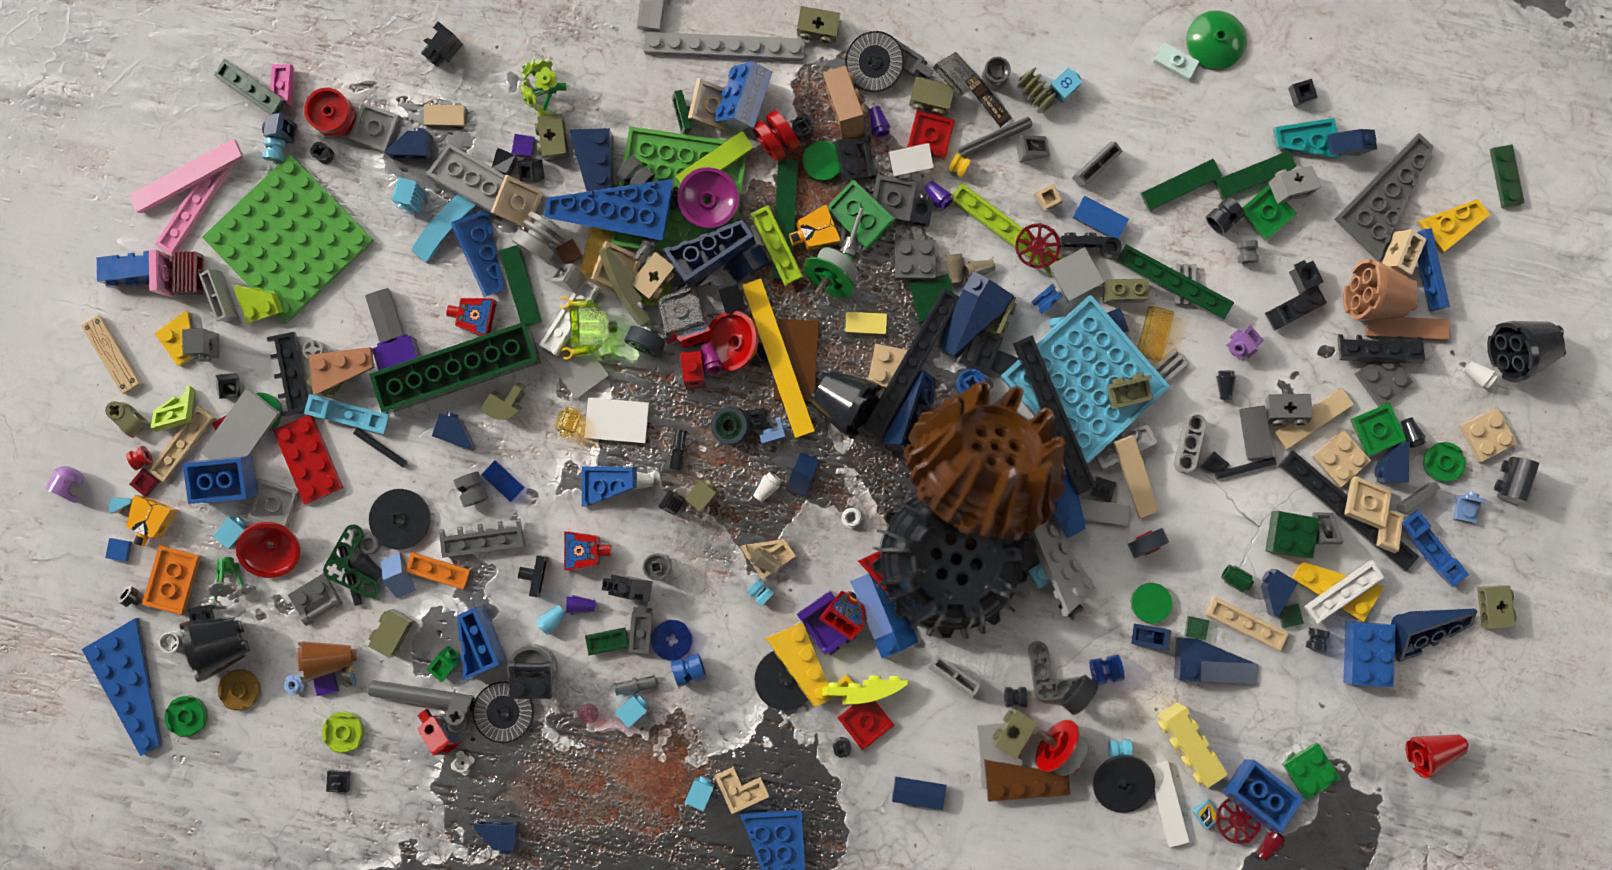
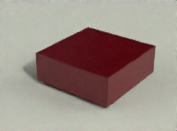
[129,468,160,497]

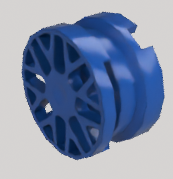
[1031,284,1063,314]
[956,369,986,394]

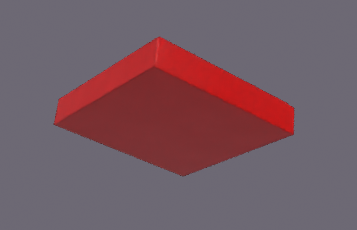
[907,110,955,160]
[837,700,895,751]

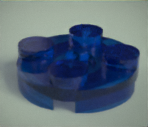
[651,619,693,661]

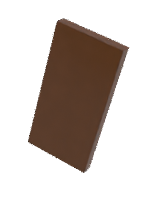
[774,319,819,402]

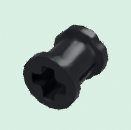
[310,142,334,164]
[833,737,851,758]

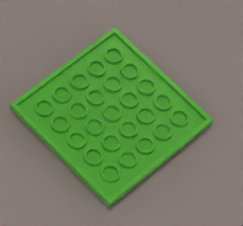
[611,126,747,263]
[202,154,374,324]

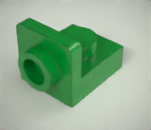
[426,646,461,683]

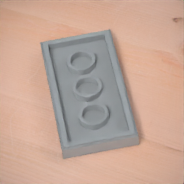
[426,143,505,216]
[201,388,280,459]

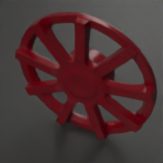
[1015,223,1061,269]
[1216,798,1261,844]

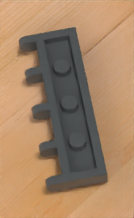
[439,518,525,558]

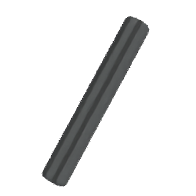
[958,117,1033,158]

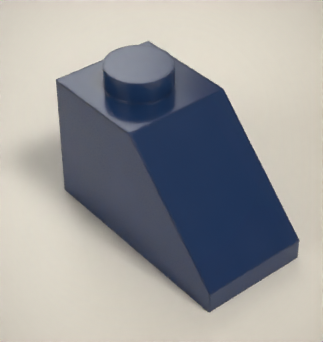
[262,113,297,144]
[386,128,432,160]
[1327,129,1377,156]
[432,411,476,450]
[1374,442,1410,483]
[1261,569,1298,617]
[474,821,519,854]

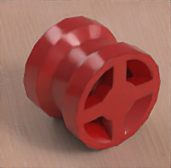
[126,446,153,471]

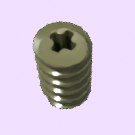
[1018,67,1059,114]

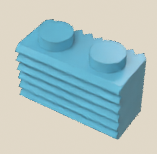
[391,177,427,215]

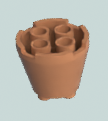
[1343,259,1418,321]

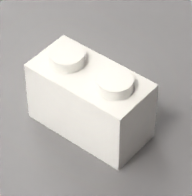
[889,143,934,179]

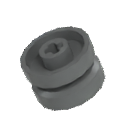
[507,644,557,680]

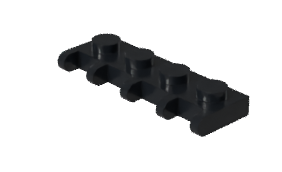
[267,332,308,417]
[1337,334,1425,364]

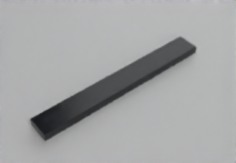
[863,288,959,438]
[1012,335,1097,495]
[1278,450,1419,572]

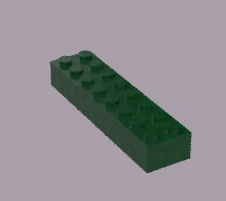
[369,322,542,414]

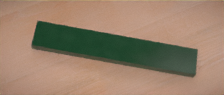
[772,159,798,280]
[1116,244,1234,321]

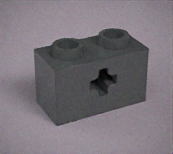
[182,328,219,362]
[1266,394,1312,426]

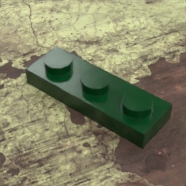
[1490,144,1525,208]

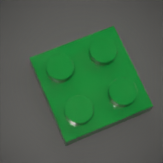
[1242,185,1297,241]
[1350,403,1406,456]
[1282,742,1341,800]

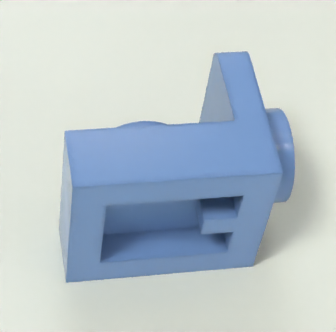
[760,417,788,445]
[1453,492,1486,523]

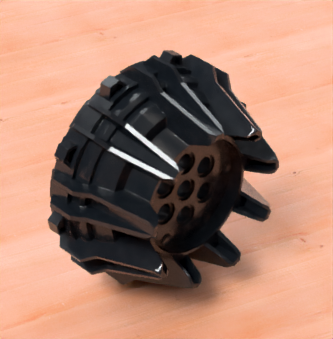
[872,488,1034,639]

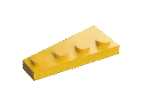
[1291,561,1384,622]
[764,622,834,707]

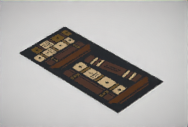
[964,73,1012,128]

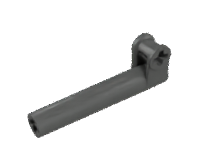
[368,680,474,734]

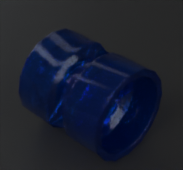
[1089,654,1125,686]

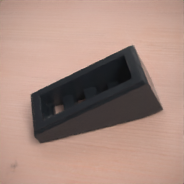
[658,490,685,515]

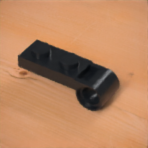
[1060,232,1122,259]
[1265,285,1327,331]

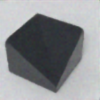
[1288,79,1318,107]
[492,148,518,176]
[517,158,545,182]
[215,373,241,399]

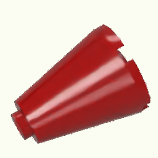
[1405,734,1469,778]

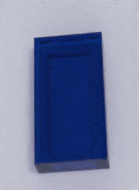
[481,460,526,502]

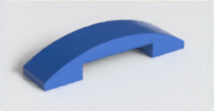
[1401,510,1469,587]

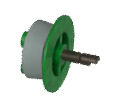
[804,247,858,302]

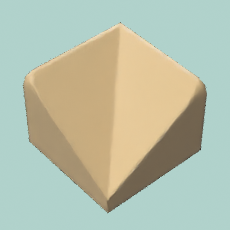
[1034,183,1063,211]

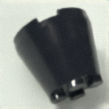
[1487,321,1566,383]
[809,371,882,439]
[179,617,250,683]

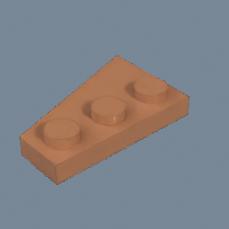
[309,347,374,396]

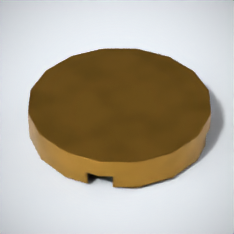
[218,669,261,711]

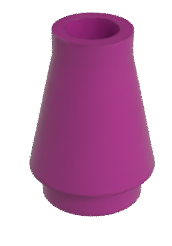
[701,343,723,375]

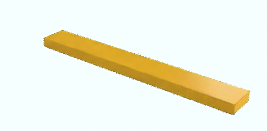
[742,279,815,438]

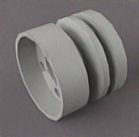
[511,211,566,264]

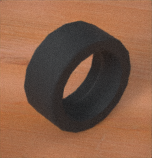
[1061,675,1099,715]

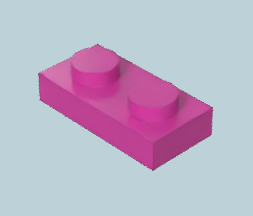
[270,64,294,106]

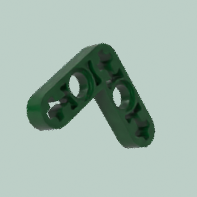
[323,524,380,598]

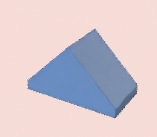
[381,553,416,598]

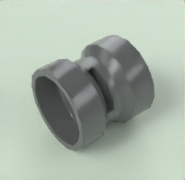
[1237,240,1259,264]

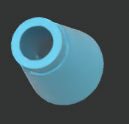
[536,605,567,635]

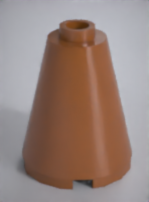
[297,641,357,683]

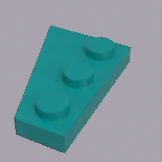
[1273,118,1341,159]

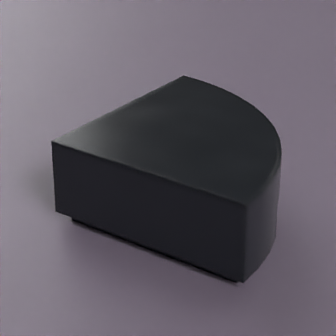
[1200,451,1230,472]

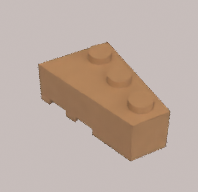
[823,66,866,140]

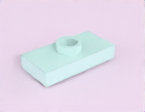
[1153,42,1199,80]

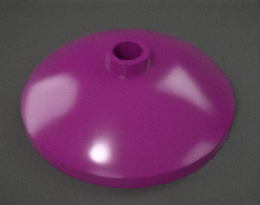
[677,167,739,229]

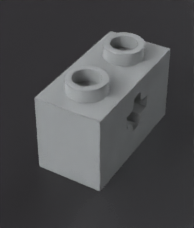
[1268,166,1321,204]

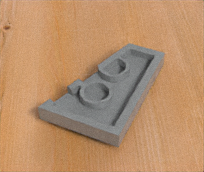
[1095,425,1158,471]

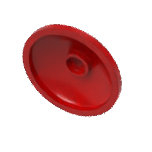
[704,311,758,371]
[236,522,301,578]

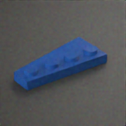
[451,210,504,298]

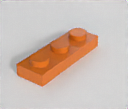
[405,552,471,590]

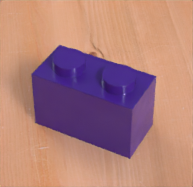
[372,334,421,371]

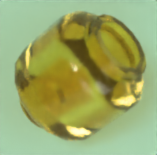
[555,407,584,439]

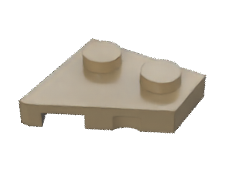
[740,539,796,579]

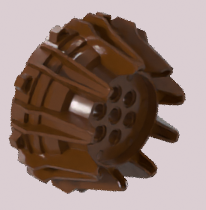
[904,381,1066,540]

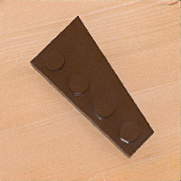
[984,759,1071,802]

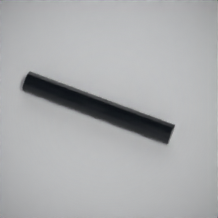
[353,428,408,468]
[1215,457,1276,480]
[338,546,363,606]

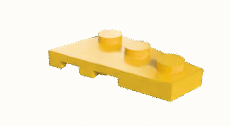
[1416,199,1491,253]

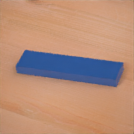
[1417,228,1450,312]

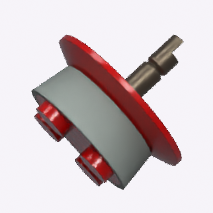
[1033,720,1089,776]

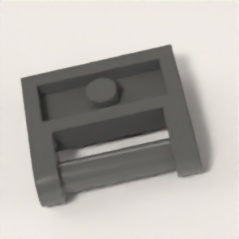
[288,573,342,626]

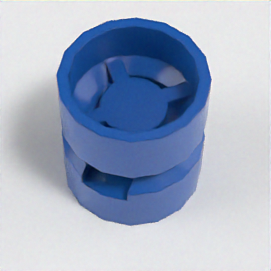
[671,653,706,687]

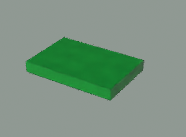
[827,179,896,249]

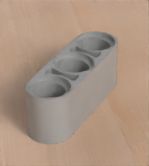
[1174,414,1206,473]

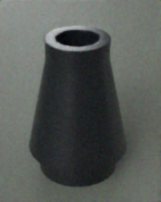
[1216,370,1237,400]
[1401,417,1427,449]
[352,553,382,581]

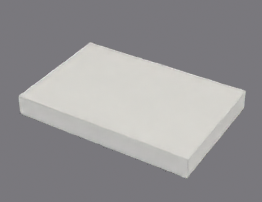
[584,398,649,443]

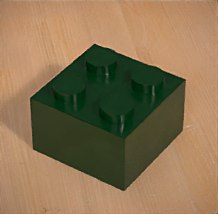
[1265,511,1320,559]

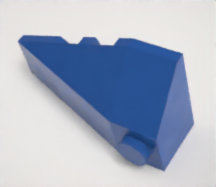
[850,574,919,659]

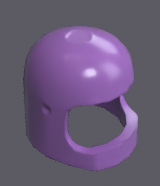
[45,466,84,503]

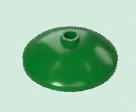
[1186,10,1247,70]

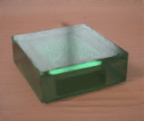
[1279,603,1304,628]
[1184,616,1209,640]

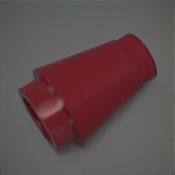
[1257,832,1286,861]

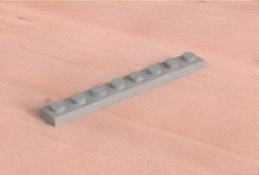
[644,32,804,61]

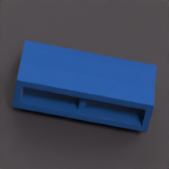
[1072,195,1129,239]

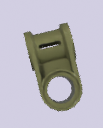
[105,401,148,438]

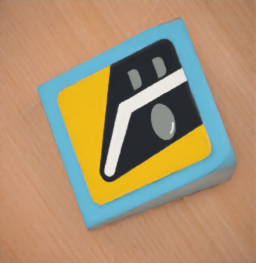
[109,498,133,514]
[1192,799,1217,830]

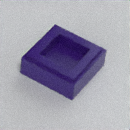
[511,134,536,158]
[313,672,339,696]

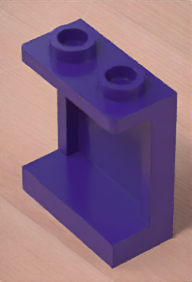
[797,591,857,656]

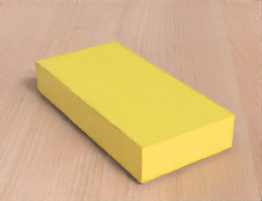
[845,312,887,335]

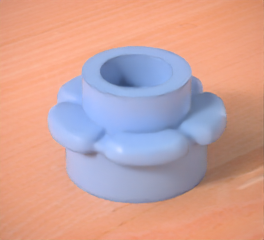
[283,675,304,695]

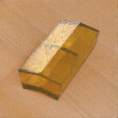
[580,227,612,277]
[1138,305,1174,361]

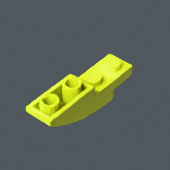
[822,675,908,705]

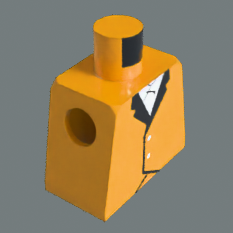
[789,205,840,251]
[126,495,178,547]

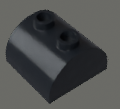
[1494,457,1540,506]

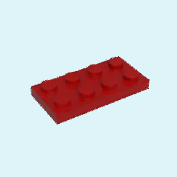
[273,415,343,504]

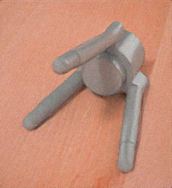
[838,208,863,256]

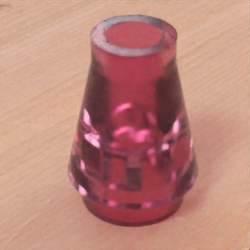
[578,703,599,724]

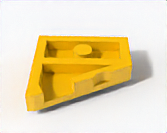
[154,311,191,367]

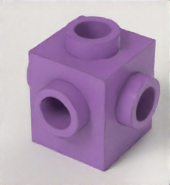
[1226,325,1264,360]

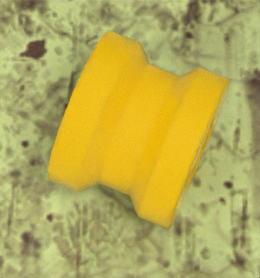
[948,153,971,178]

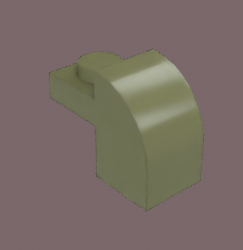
[480,382,526,420]

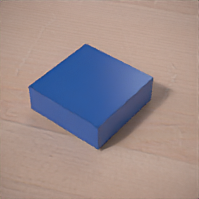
[105,538,132,561]

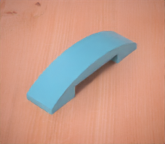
[411,195,477,263]
[304,394,390,434]

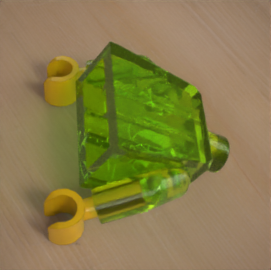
[559,296,618,359]

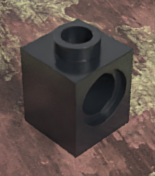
[909,195,934,228]
[1289,260,1324,293]

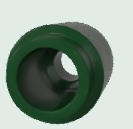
[1221,564,1254,593]

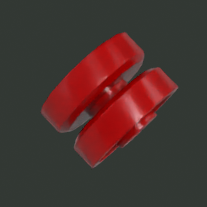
[304,87,356,138]
[752,109,800,163]

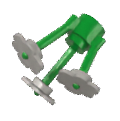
[201,557,256,610]

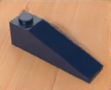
[939,272,1014,357]
[882,370,936,455]
[1391,608,1478,662]
[1174,637,1257,684]

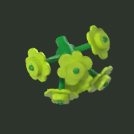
[520,59,566,116]

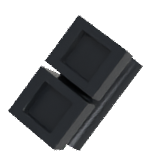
[421,21,463,68]
[601,574,653,602]

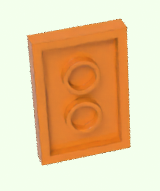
[142,545,201,615]

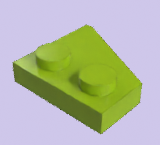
[233,285,283,324]
[151,386,195,432]

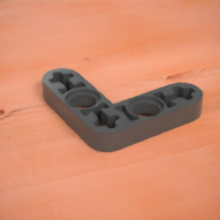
[1028,641,1081,701]

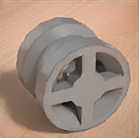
[303,340,328,359]

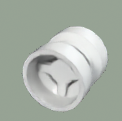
[158,631,184,653]

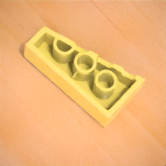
[1157,702,1228,789]

